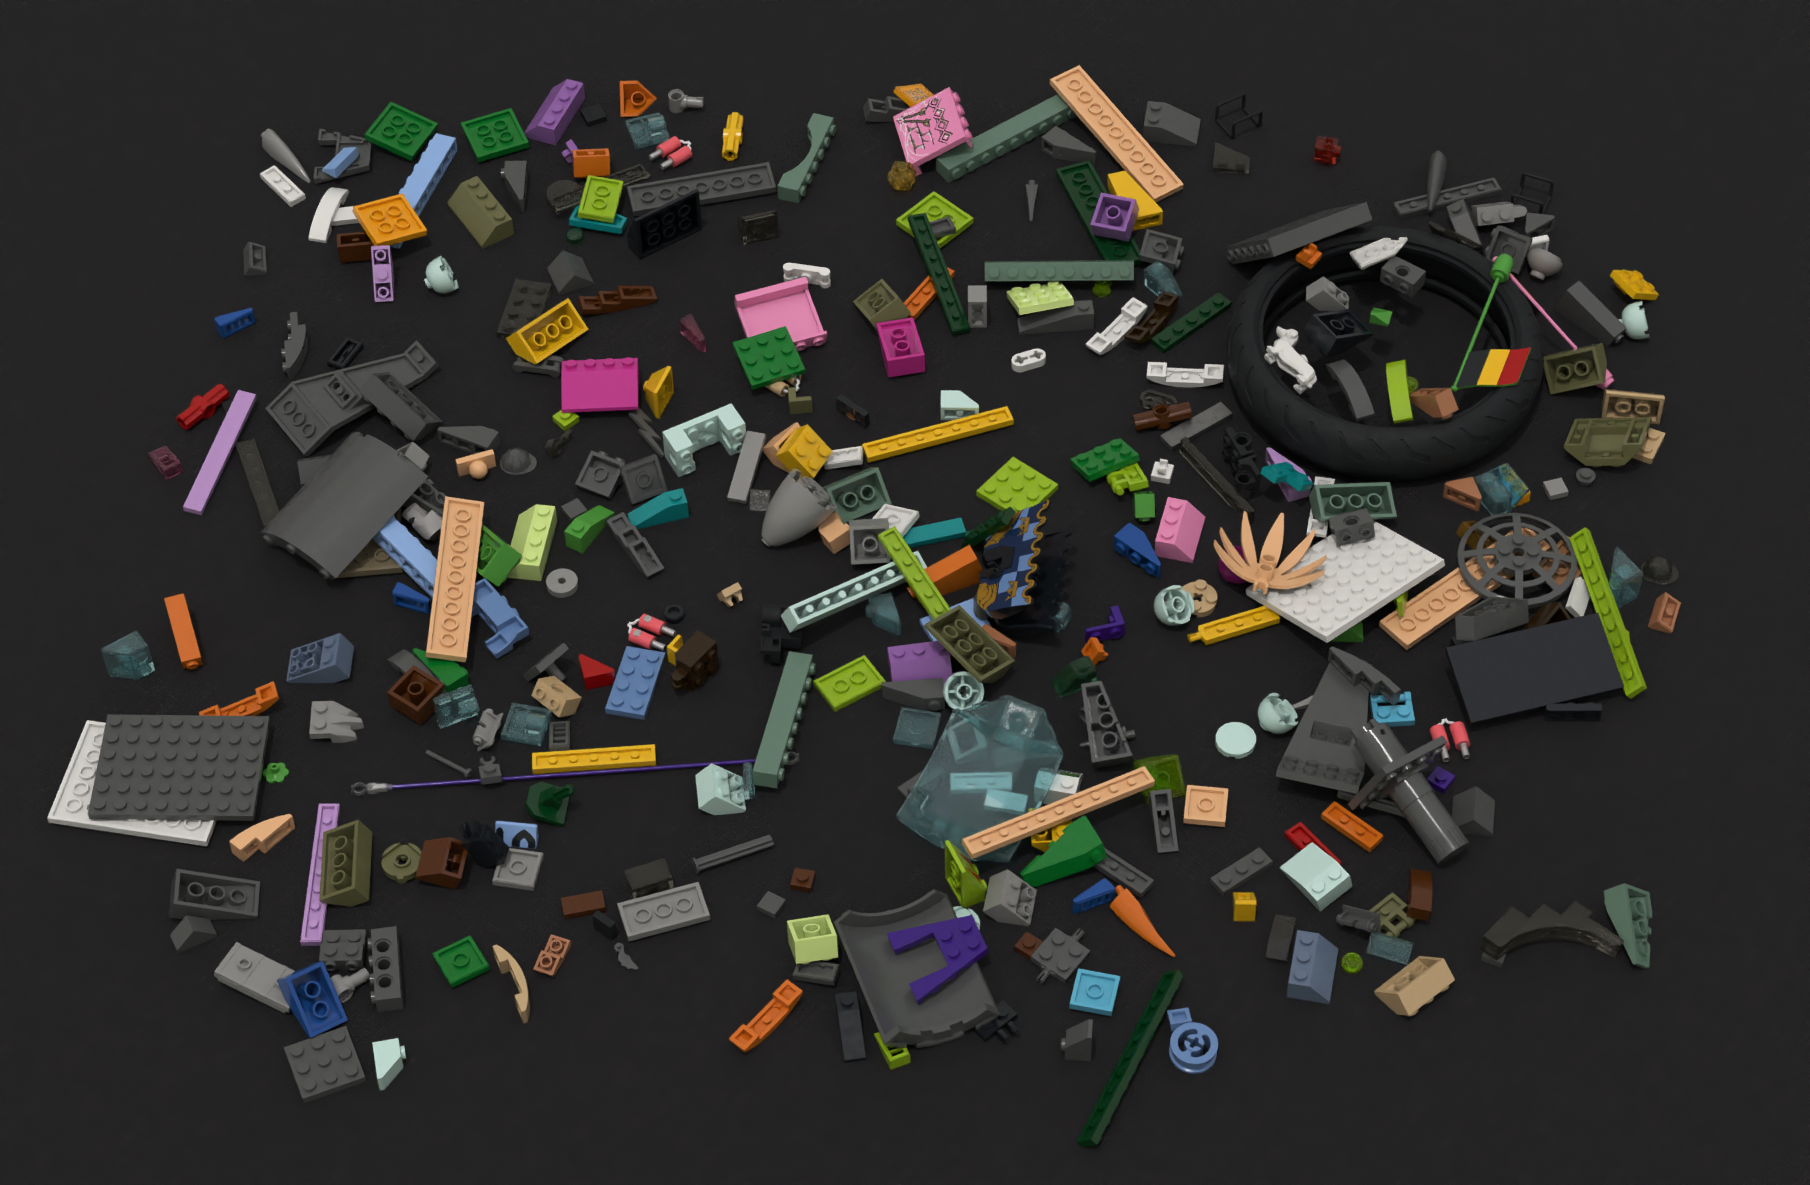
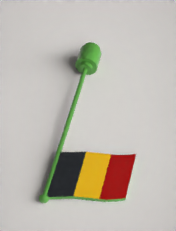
[1450,254,1531,392]

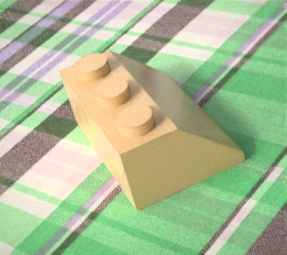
[1601,389,1665,424]
[1374,956,1455,1016]

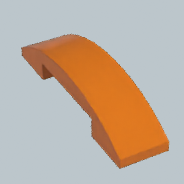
[199,681,279,716]
[729,980,803,1052]

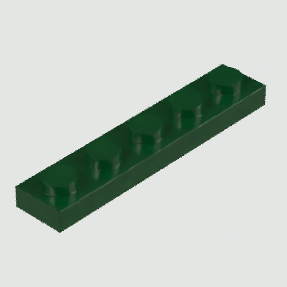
[1151,292,1232,354]

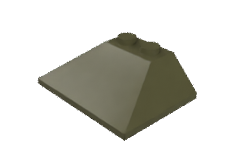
[1564,417,1652,467]

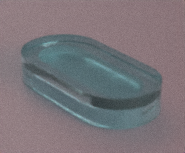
[743,762,755,800]

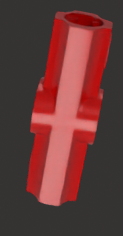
[176,384,230,430]

